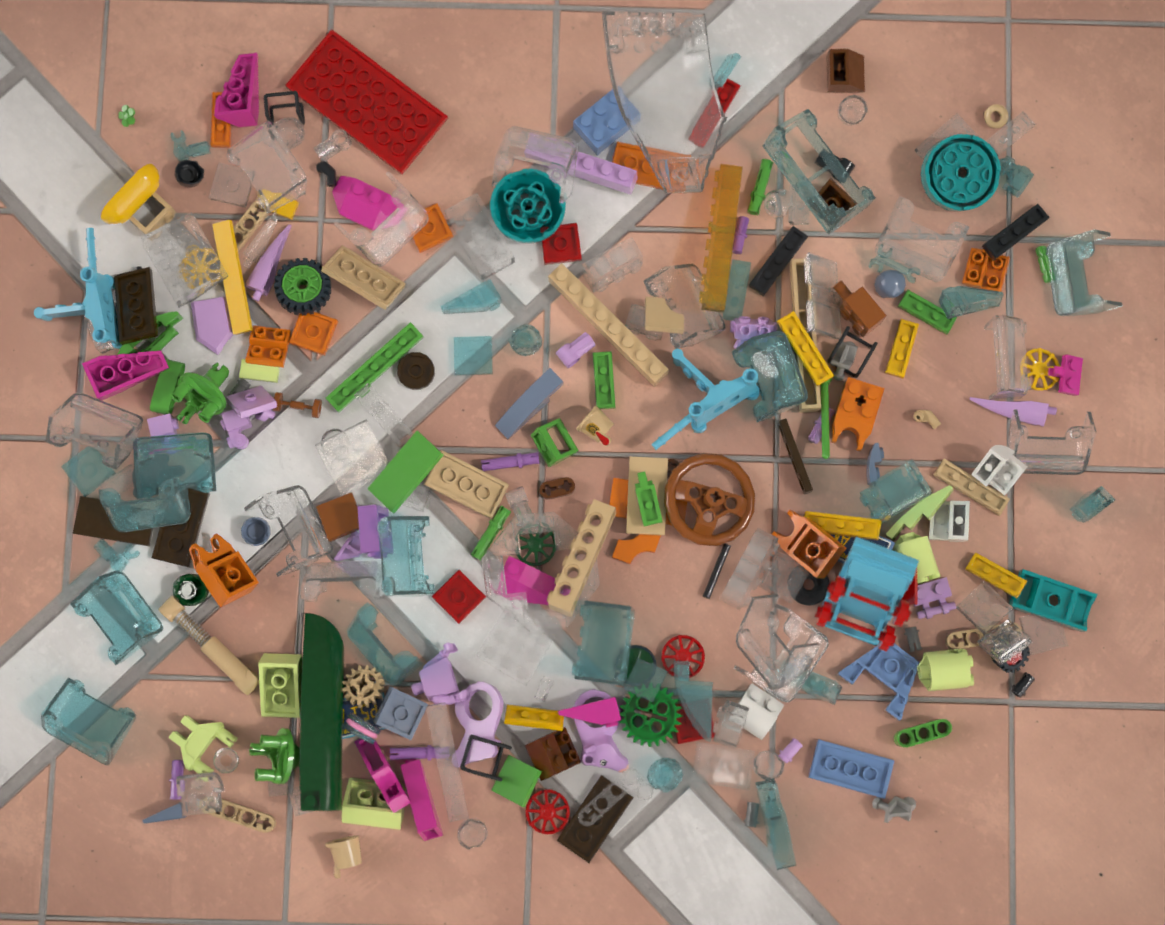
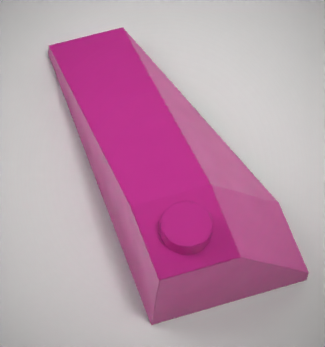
[214,53,259,127]
[82,350,169,401]
[493,556,571,605]

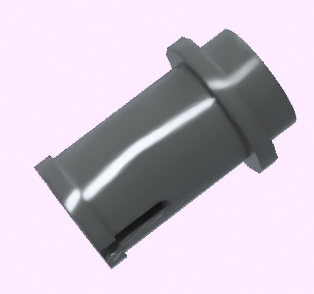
[227,378,251,396]
[904,626,922,652]
[743,802,760,828]

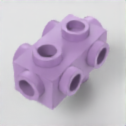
[730,316,777,350]

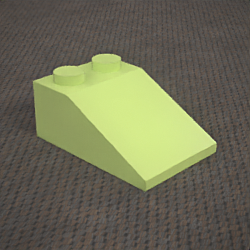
[258,653,303,718]

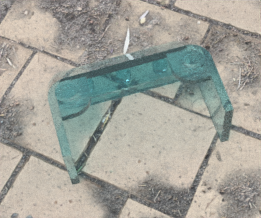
[1046,229,1122,316]

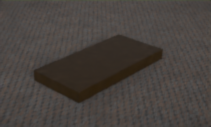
[114,267,158,345]
[151,484,210,568]
[72,496,157,547]
[557,775,634,863]

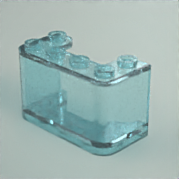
[860,459,931,525]
[572,600,635,686]

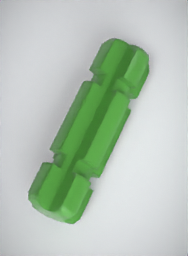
[1035,246,1055,283]

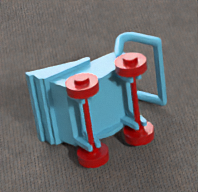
[814,537,919,652]

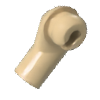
[913,410,942,429]

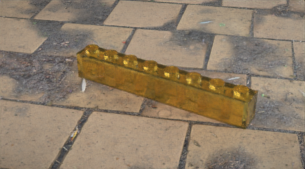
[698,164,743,313]

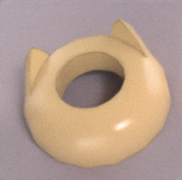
[984,104,1008,129]

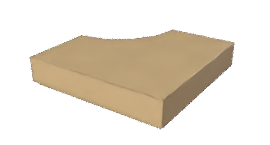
[645,296,684,334]

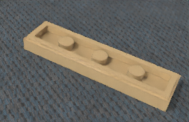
[933,459,1010,516]

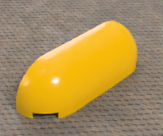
[101,163,159,224]

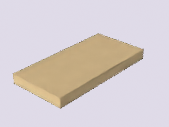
[321,245,406,310]
[423,450,509,519]
[626,457,668,536]

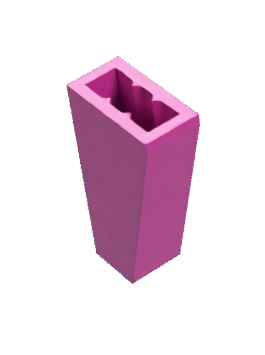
[401,759,443,841]

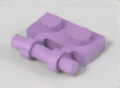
[914,577,956,619]

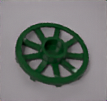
[514,523,557,566]

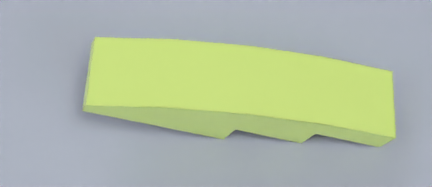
[886,485,954,541]

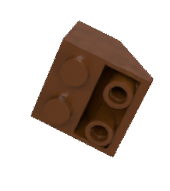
[826,49,865,93]
[525,727,582,781]

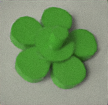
[119,105,135,127]

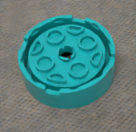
[921,134,1001,212]

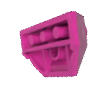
[332,175,407,231]

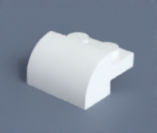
[971,445,1027,496]
[929,501,970,542]
[729,683,784,740]

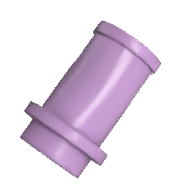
[778,738,803,764]

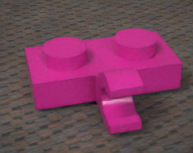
[1048,354,1083,396]

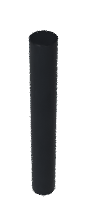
[702,543,731,599]

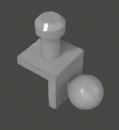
[831,341,858,381]
[872,796,916,823]

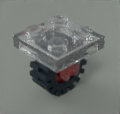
[977,619,1033,673]

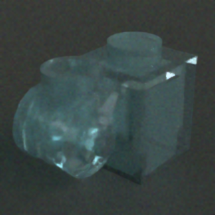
[999,156,1034,198]

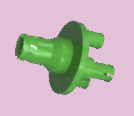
[171,363,229,424]
[249,728,300,784]

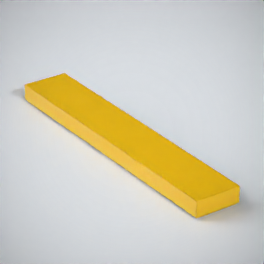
[212,220,253,335]

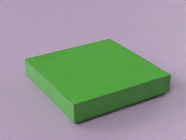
[491,755,542,808]

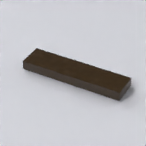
[777,418,813,494]

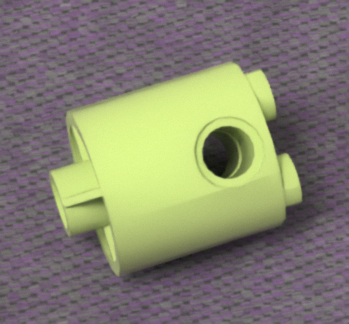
[892,532,941,584]
[917,648,974,691]

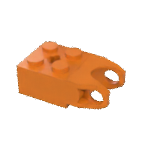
[831,377,885,451]
[772,510,846,579]
[189,533,259,608]

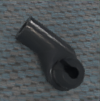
[316,161,336,187]

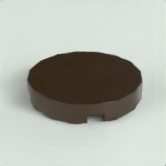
[397,352,435,390]

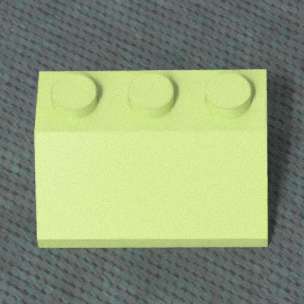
[342,777,407,830]

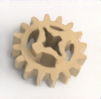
[342,665,385,708]

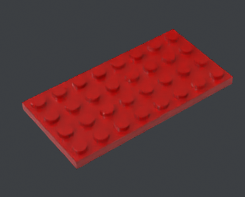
[285,29,448,175]

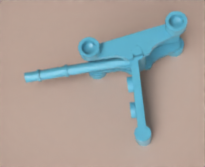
[34,228,122,349]
[651,349,759,450]

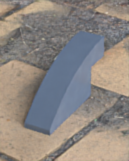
[495,368,563,439]

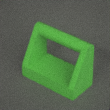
[530,418,579,467]

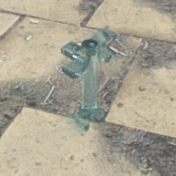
[869,243,921,283]

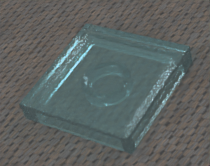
[454,336,493,376]
[61,443,116,497]

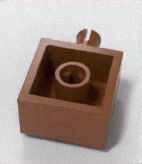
[833,280,887,338]

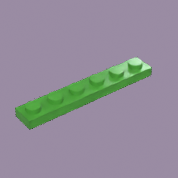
[326,322,424,413]

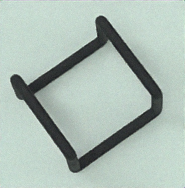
[263,91,305,128]
[827,326,878,378]
[460,735,512,781]

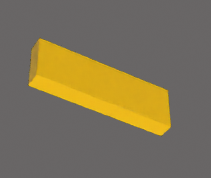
[885,319,919,379]
[965,552,1027,598]
[504,705,564,731]

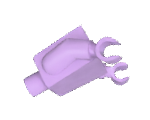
[411,643,471,705]

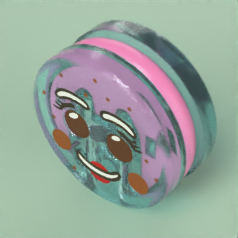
[342,712,381,744]

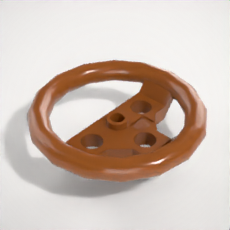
[664,453,755,546]

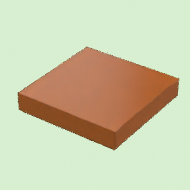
[404,203,454,253]
[289,312,338,356]

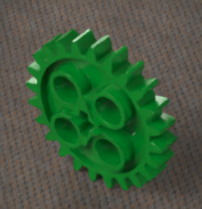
[619,683,683,747]

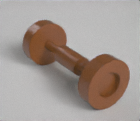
[273,392,322,418]

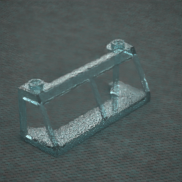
[762,109,876,235]

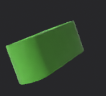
[150,359,185,415]
[894,719,952,747]

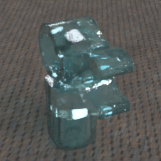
[170,130,211,161]
[94,539,140,572]

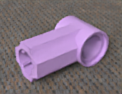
[556,332,596,368]

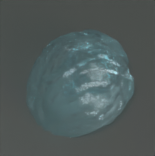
[509,324,542,356]
[647,757,683,793]

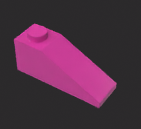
[558,697,621,728]

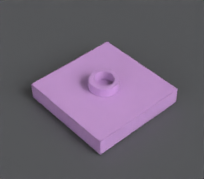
[226,386,277,418]

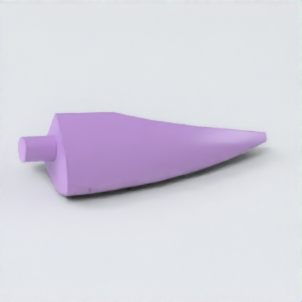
[245,224,292,302]
[970,397,1057,427]

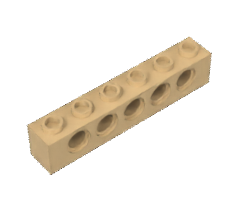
[547,499,616,617]

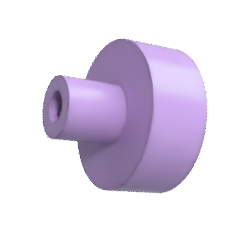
[255,409,275,422]

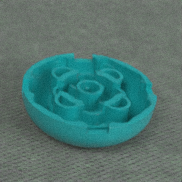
[490,169,566,244]

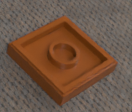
[316,492,359,542]

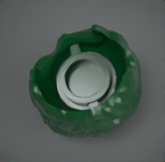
[173,574,209,606]

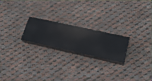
[982,204,1050,261]
[749,226,808,297]

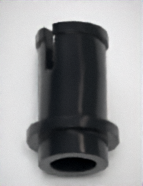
[1011,672,1035,698]

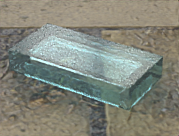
[710,53,742,89]

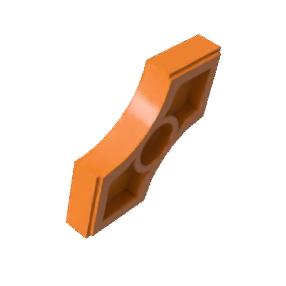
[612,534,661,564]

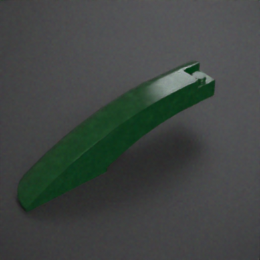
[300,613,344,811]

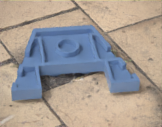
[838,643,920,721]

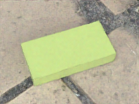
[239,359,280,383]

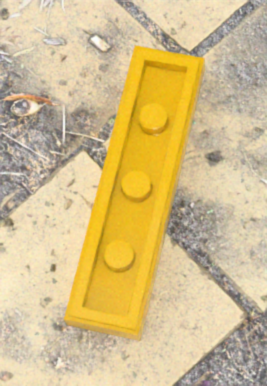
[777,311,834,386]
[804,511,882,540]

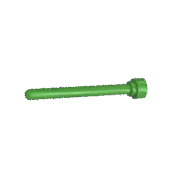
[821,378,832,459]

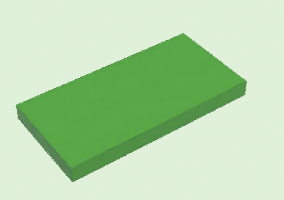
[368,431,444,513]

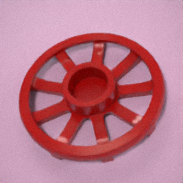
[661,635,705,679]
[526,789,570,835]

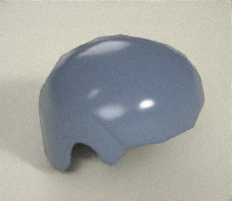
[874,270,906,298]
[241,517,271,546]

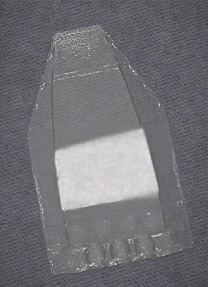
[602,11,727,193]

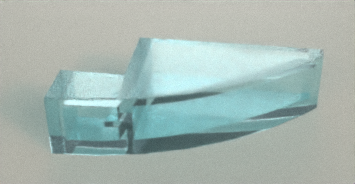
[673,661,713,742]
[755,778,796,870]

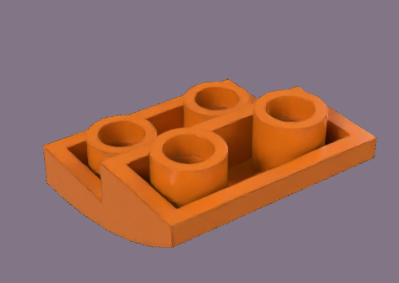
[962,248,1010,294]
[245,325,291,368]

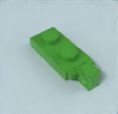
[635,471,663,527]

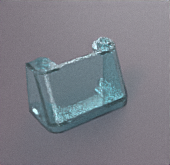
[732,331,808,422]
[133,432,216,498]
[99,478,190,532]
[377,516,435,597]
[70,570,163,665]
[347,602,423,685]
[41,677,136,765]

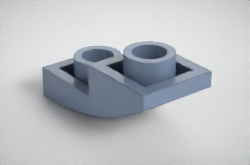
[866,443,884,485]

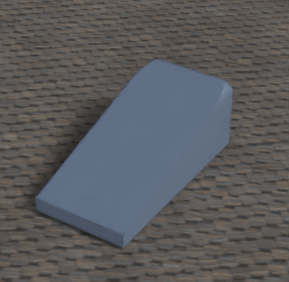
[143,802,187,824]

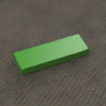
[897,290,957,335]
[593,351,616,409]

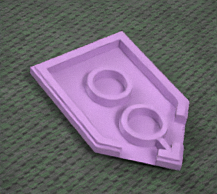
[191,297,233,355]

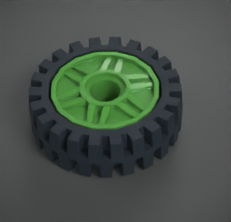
[274,258,331,316]

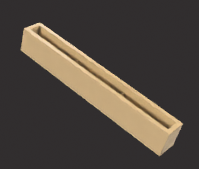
[789,258,821,413]
[548,263,669,387]

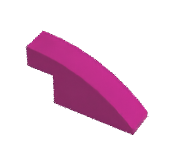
[354,735,411,814]

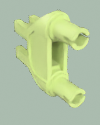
[168,715,238,780]

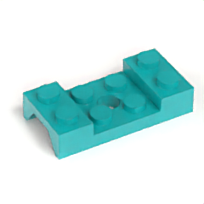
[1008,569,1098,632]

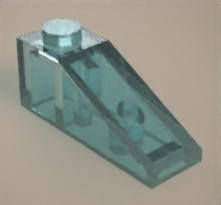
[722,259,751,321]
[441,279,502,314]
[939,286,1004,319]
[1070,486,1116,523]
[777,661,842,705]

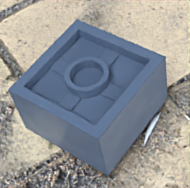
[373,686,428,740]

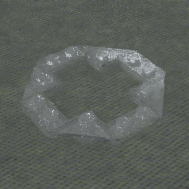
[482,512,600,632]

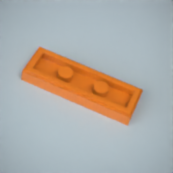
[211,92,231,148]

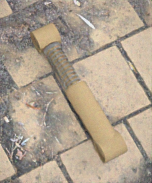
[158,595,259,695]

